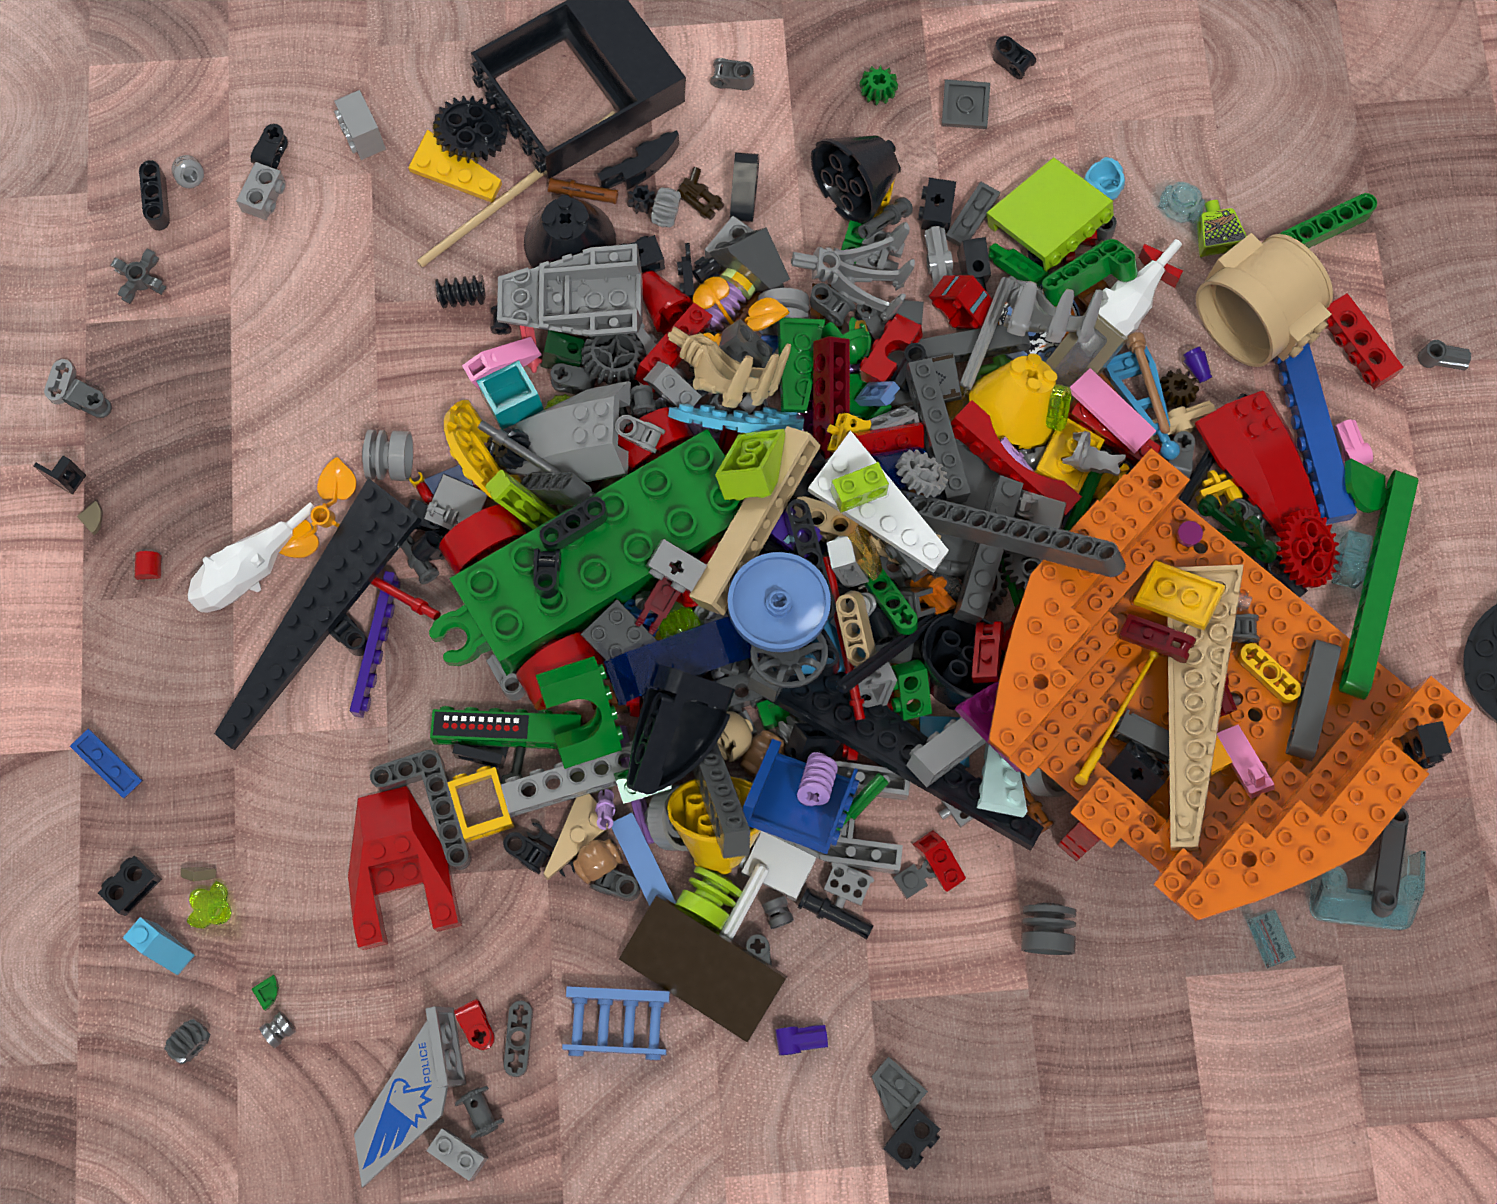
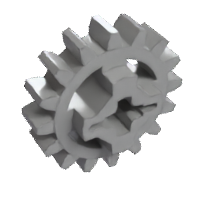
[896,449,948,498]

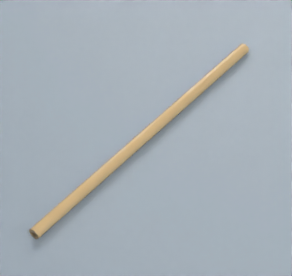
[416,111,615,268]

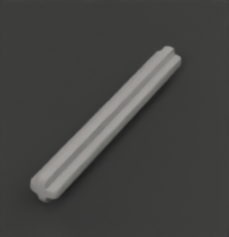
[960,277,1013,389]

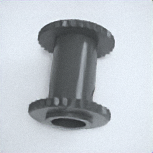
[455,1086,504,1139]

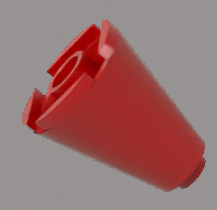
[642,271,694,335]

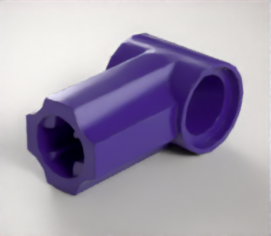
[775,1025,828,1056]

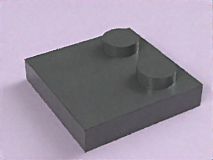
[941,79,990,129]

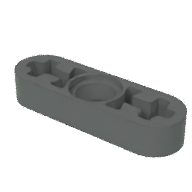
[504,1001,533,1077]

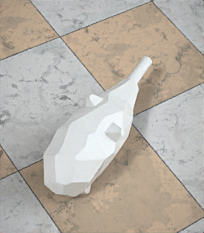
[1081,239,1182,358]
[188,502,314,613]

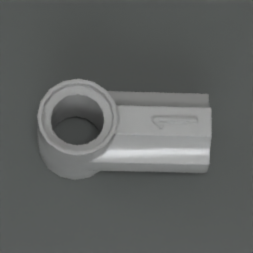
[486,654,525,701]

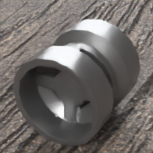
[762,896,794,929]
[259,1012,296,1048]

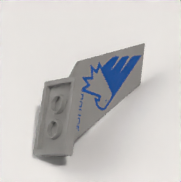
[354,1006,466,1187]

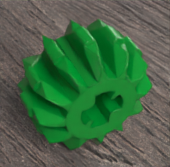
[859,65,898,106]

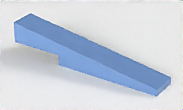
[611,813,676,906]

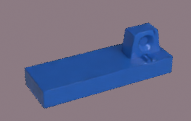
[70,729,143,799]

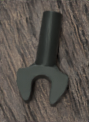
[501,747,526,789]

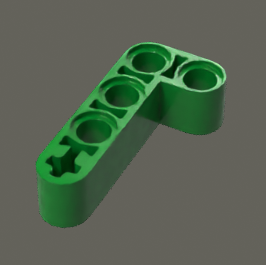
[1042,239,1138,307]

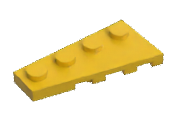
[408,129,502,203]

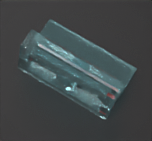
[1247,910,1296,969]

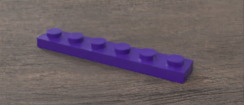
[349,571,401,718]

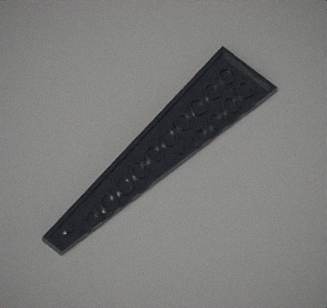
[214,478,422,750]
[766,672,1044,851]

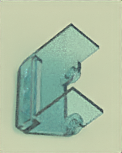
[1310,851,1426,931]

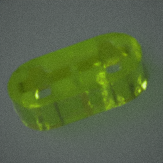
[1046,384,1071,431]

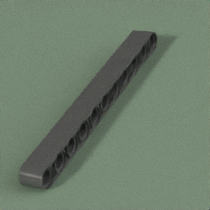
[901,491,1126,577]

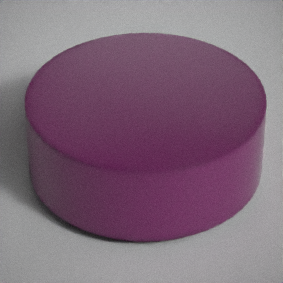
[1176,521,1203,547]

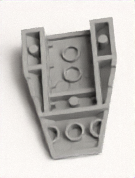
[497,244,643,337]
[506,381,631,482]

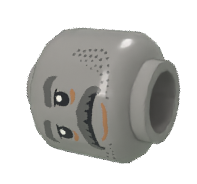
[171,155,204,188]

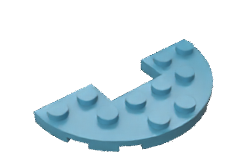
[668,404,804,433]

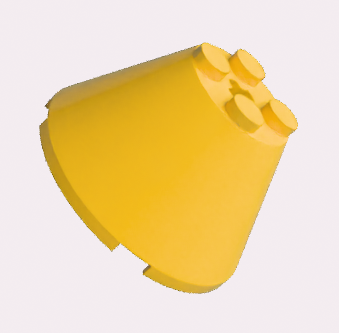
[969,353,1060,449]
[668,776,761,874]

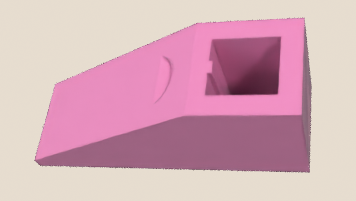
[462,337,542,390]

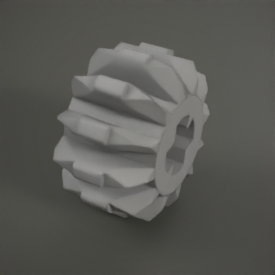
[651,187,681,228]

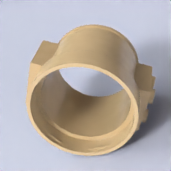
[1196,233,1333,367]

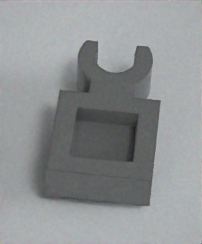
[893,860,936,900]

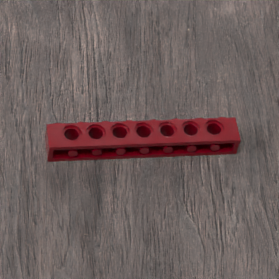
[813,336,850,532]

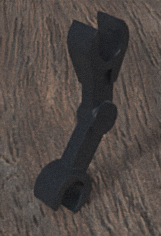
[527,823,576,878]

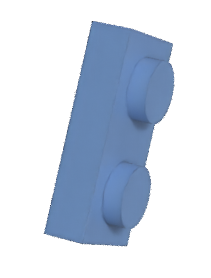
[855,381,900,406]

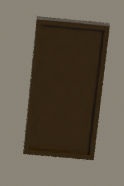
[619,894,788,1042]

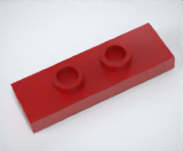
[853,422,924,457]

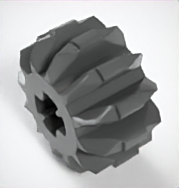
[164,1019,210,1064]

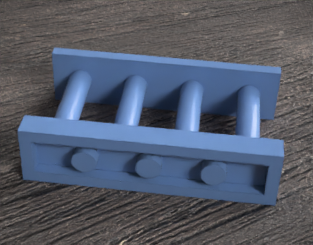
[562,986,670,1060]

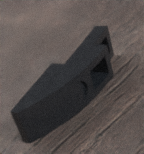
[597,130,680,190]

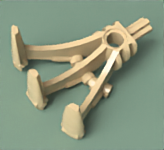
[668,327,791,408]

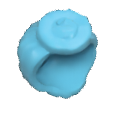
[1084,157,1125,200]

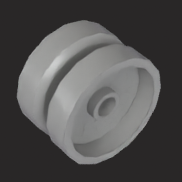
[757,288,810,336]

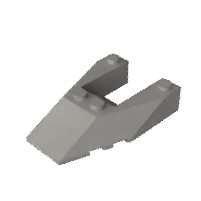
[765,761,910,874]

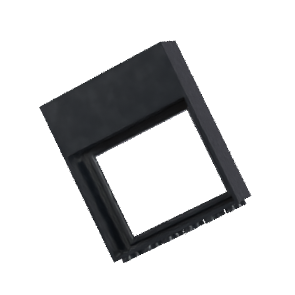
[470,0,686,179]

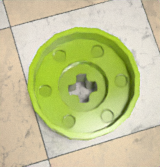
[675,866,742,931]

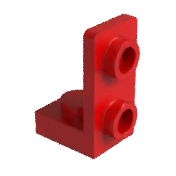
[913,830,966,892]

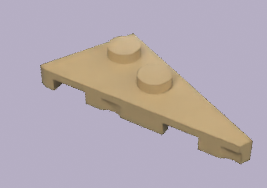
[544,794,609,880]

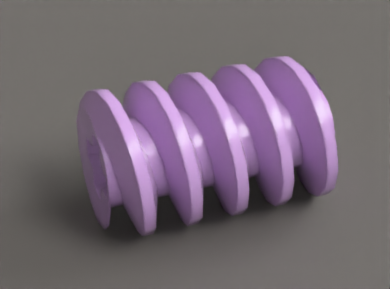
[705,282,746,333]
[797,752,838,806]

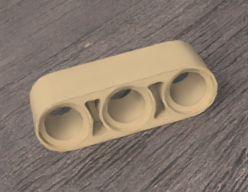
[836,591,876,666]

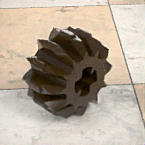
[1160,368,1199,409]

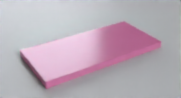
[1068,368,1156,454]

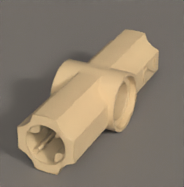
[1150,400,1216,442]

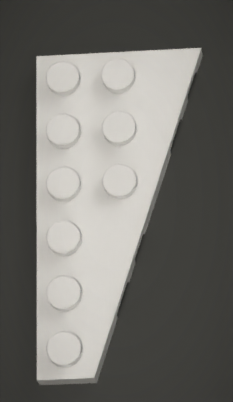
[808,430,949,573]

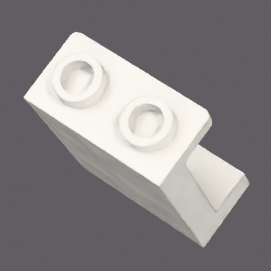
[739,831,817,902]

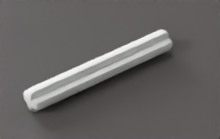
[721,863,769,940]

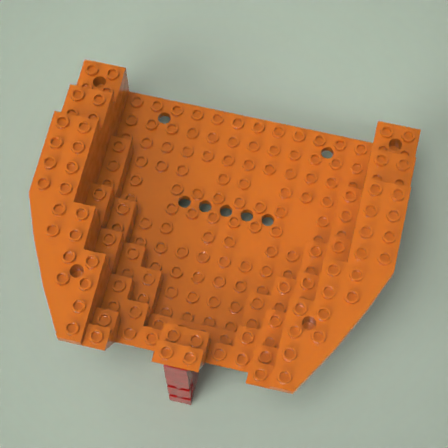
[988,448,1472,921]

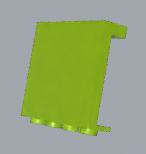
[987,157,1114,272]

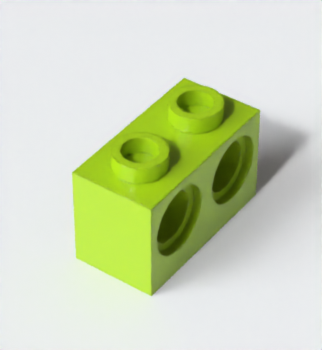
[830,462,889,513]

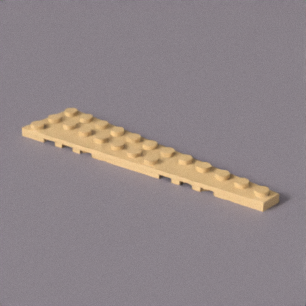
[1168,565,1244,851]

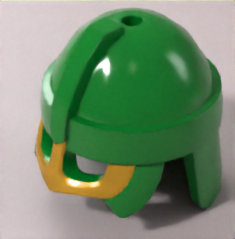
[821,317,872,365]

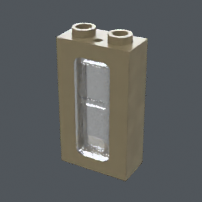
[1045,312,1129,407]

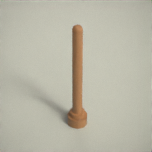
[1126,332,1170,434]

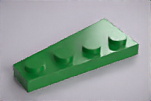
[777,318,825,413]

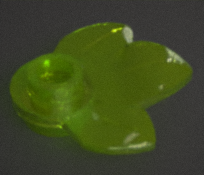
[187,881,231,929]

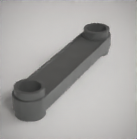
[1371,808,1409,918]

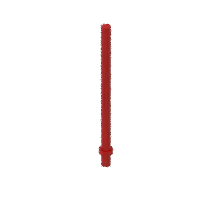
[823,556,865,720]

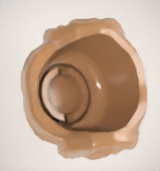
[740,730,785,777]
[573,839,623,884]

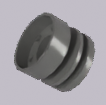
[1021,903,1077,955]

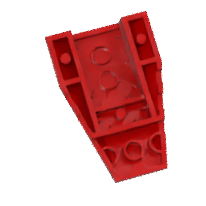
[1194,390,1321,532]

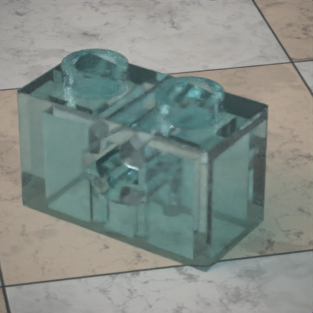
[1332,530,1373,589]

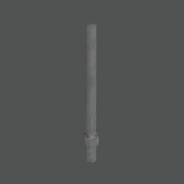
[477,420,595,498]

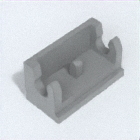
[858,662,897,707]

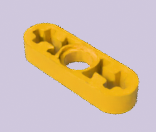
[1238,643,1301,703]

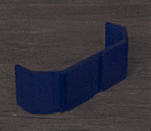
[603,616,759,706]

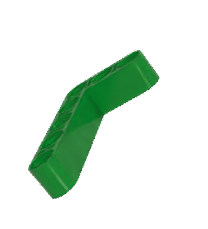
[1280,193,1377,248]

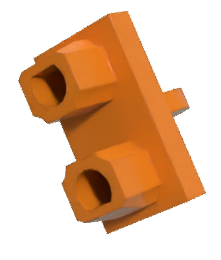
[909,574,957,616]

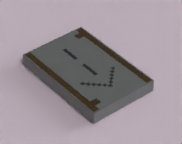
[890,353,962,410]

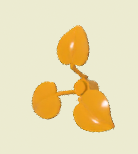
[693,277,790,346]
[279,457,357,558]

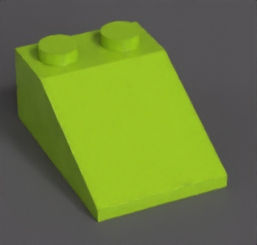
[715,429,785,500]

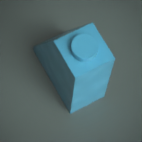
[123,917,195,975]

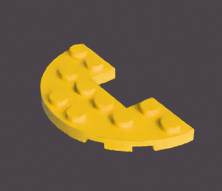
[444,400,521,504]

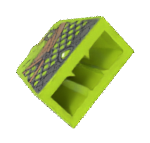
[1197,200,1247,257]

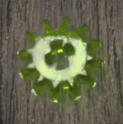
[658,607,702,647]

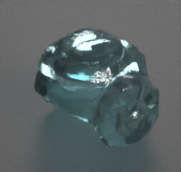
[1158,181,1206,224]

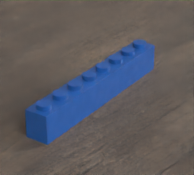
[1273,343,1357,525]

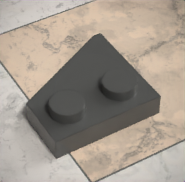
[871,1057,928,1130]

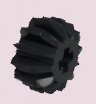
[493,428,531,470]

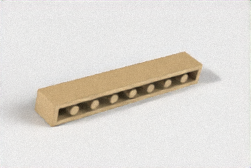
[689,426,820,616]

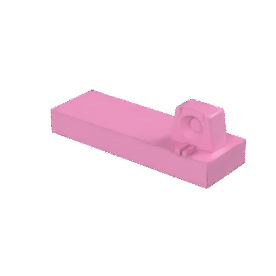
[1217,725,1274,799]

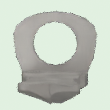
[1062,431,1126,476]

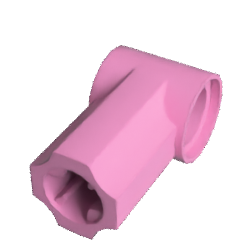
[1334,419,1373,466]

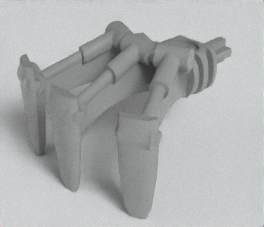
[791,222,915,323]
[1003,276,1103,343]

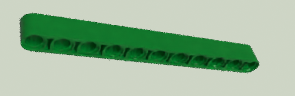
[1339,470,1419,700]

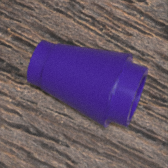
[1183,347,1212,383]

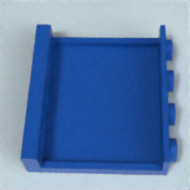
[742,739,859,854]

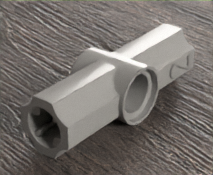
[924,226,953,289]

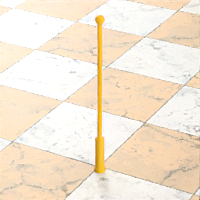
[1075,650,1159,785]

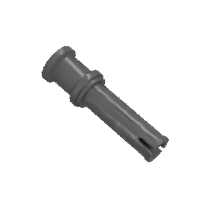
[858,197,913,239]
[401,536,439,585]

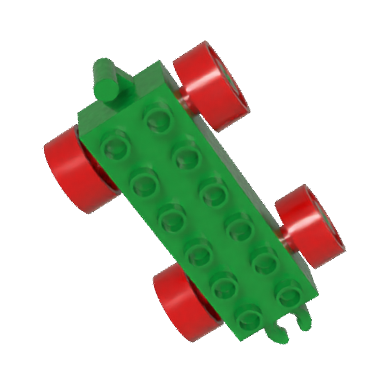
[429,407,764,710]

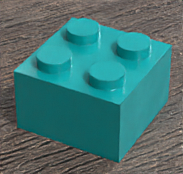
[476,360,544,430]

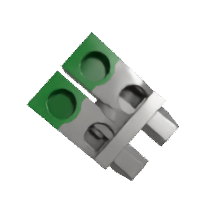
[841,220,905,271]

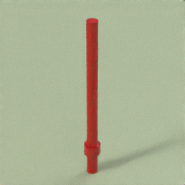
[371,576,441,621]

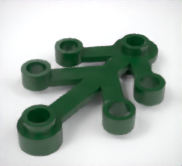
[1197,495,1278,563]

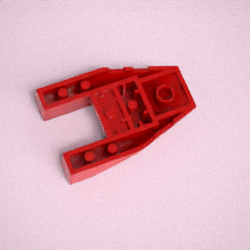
[348,786,462,951]

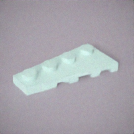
[977,742,1028,817]

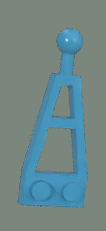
[1104,346,1180,460]

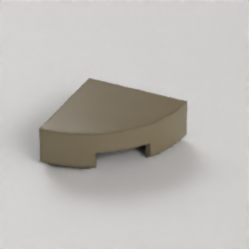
[77,501,103,535]
[181,867,216,882]

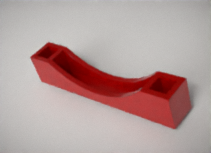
[951,400,1082,517]

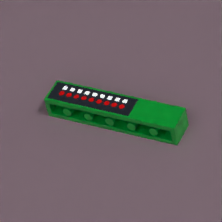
[430,706,583,749]

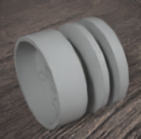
[362,429,413,481]

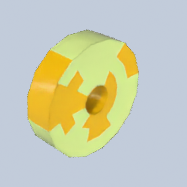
[720,268,755,300]

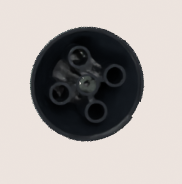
[811,135,901,224]
[524,195,616,268]
[922,613,1006,710]

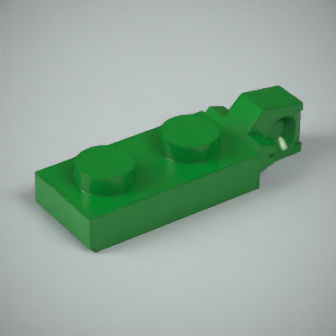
[988,243,1049,287]

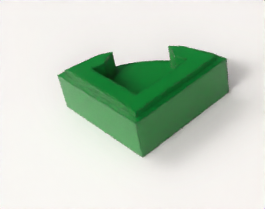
[252,975,279,1011]

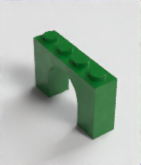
[536,656,624,769]

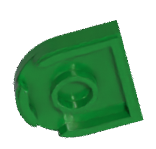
[1345,459,1386,513]

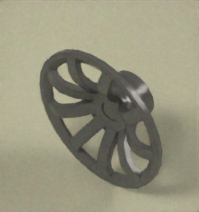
[751,633,828,688]

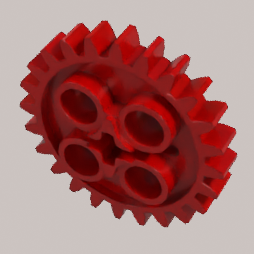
[1276,509,1340,588]

